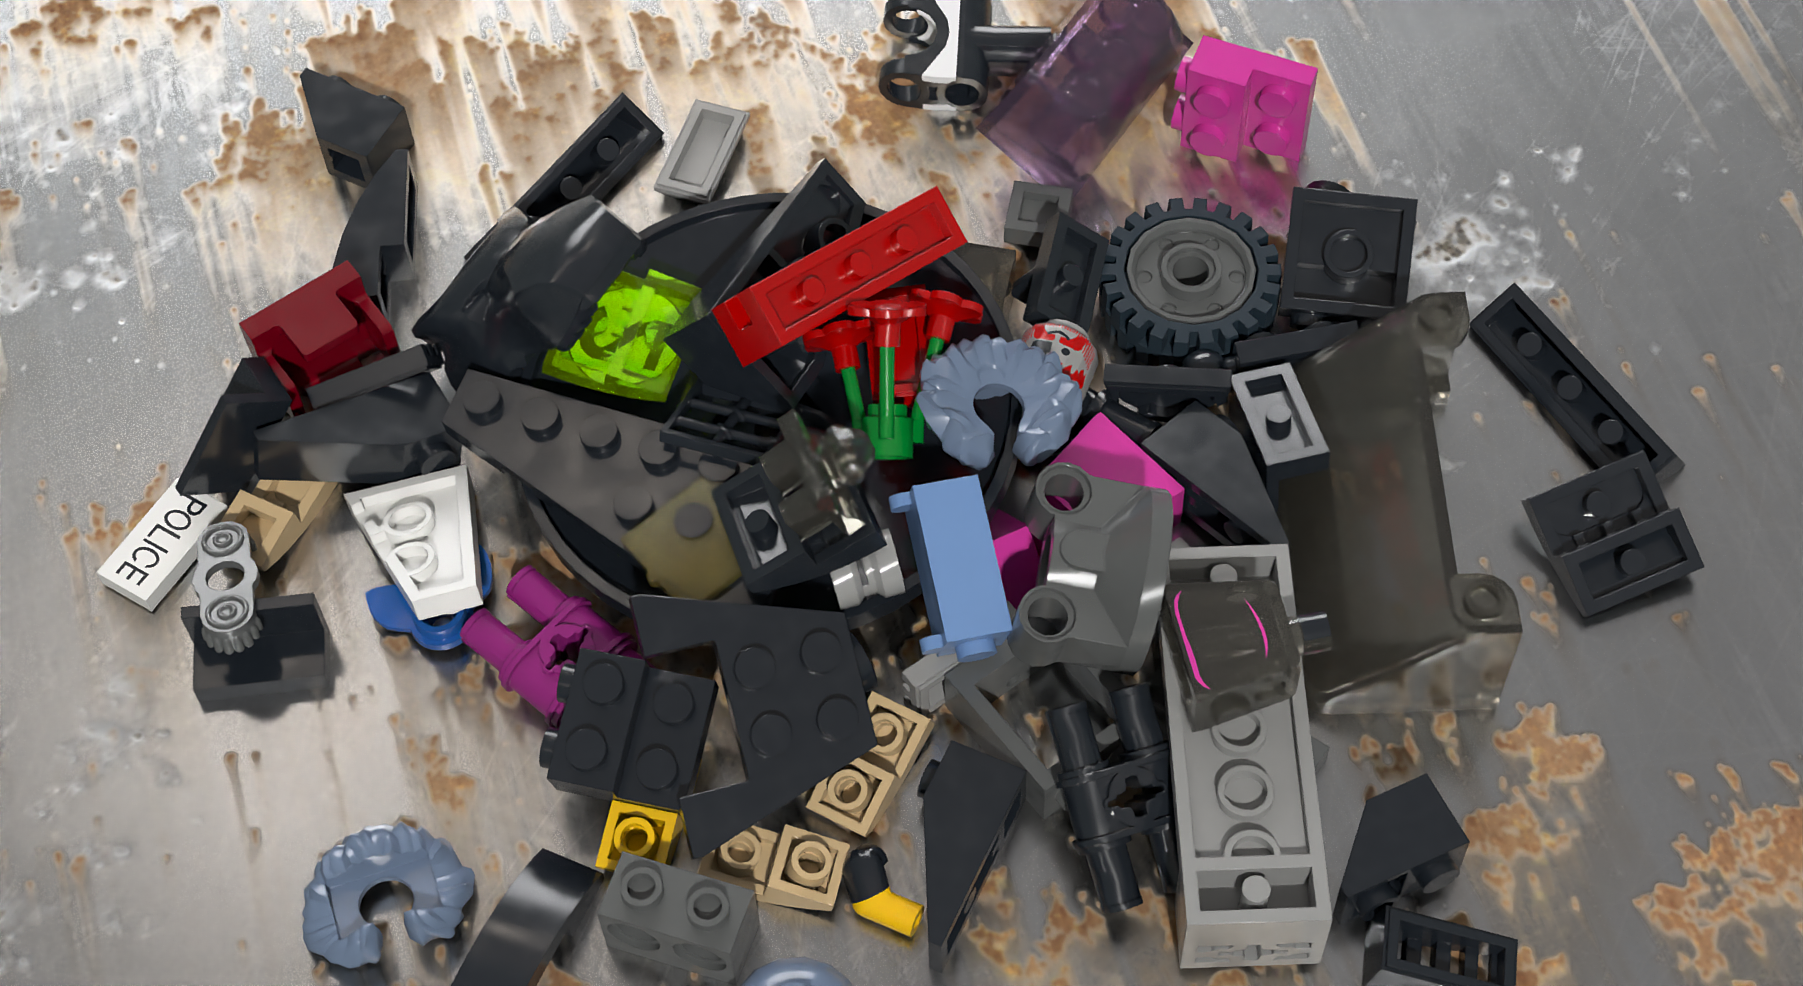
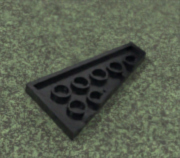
[442,369,780,606]

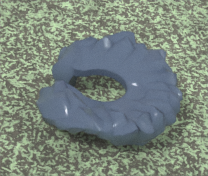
[916,334,1083,471]
[301,821,475,968]

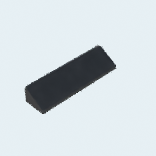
[463,92,664,261]
[1468,282,1686,483]

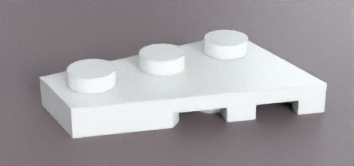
[343,464,483,620]

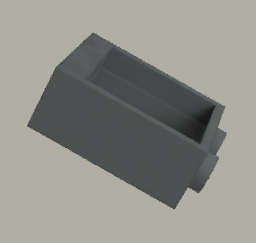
[944,617,1125,820]

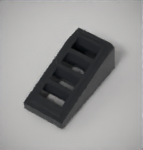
[1362,905,1518,986]

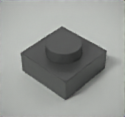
[1004,180,1073,247]

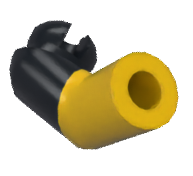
[842,843,925,937]

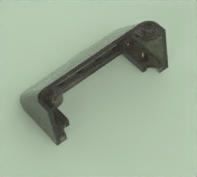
[1276,291,1523,715]

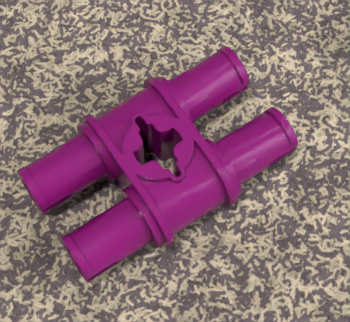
[460,565,658,729]

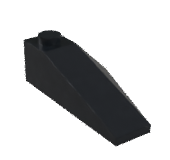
[663,158,866,412]

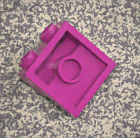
[1171,35,1318,162]

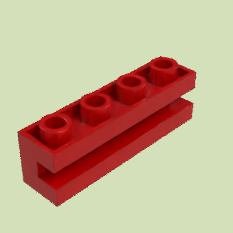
[711,186,968,367]

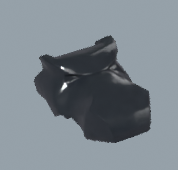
[411,195,647,392]

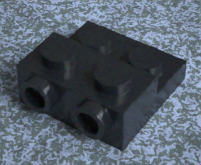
[1278,186,1418,338]
[539,648,719,816]

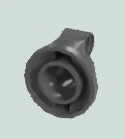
[1007,462,1173,676]

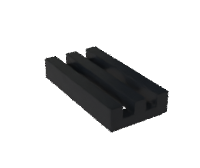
[306,343,445,409]

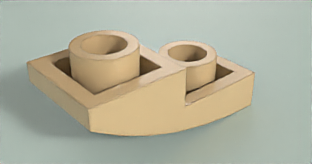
[806,691,935,838]
[697,824,850,911]

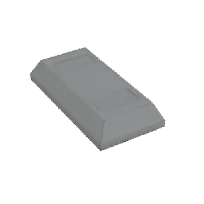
[654,99,750,205]

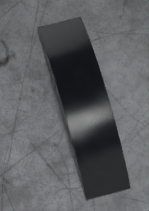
[451,848,605,986]

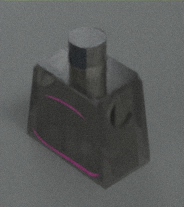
[1159,580,1332,733]

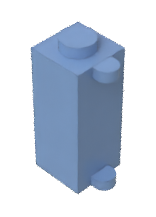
[888,475,1013,662]

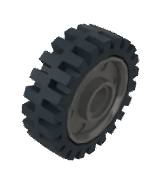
[1099,198,1282,366]

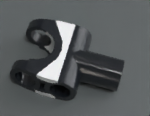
[878,0,1051,111]

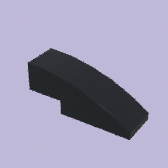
[332,149,418,322]

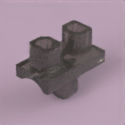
[759,409,875,540]

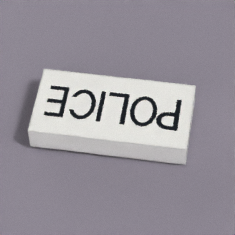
[96,478,228,611]

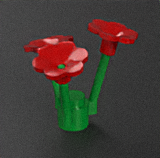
[802,288,984,460]

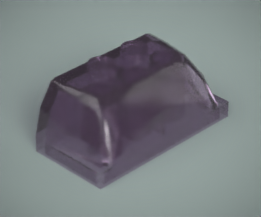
[976,0,1194,198]

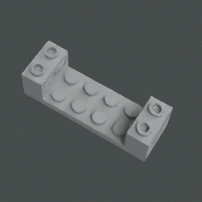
[1152,544,1332,969]

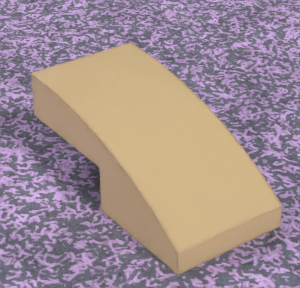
[221,480,338,571]

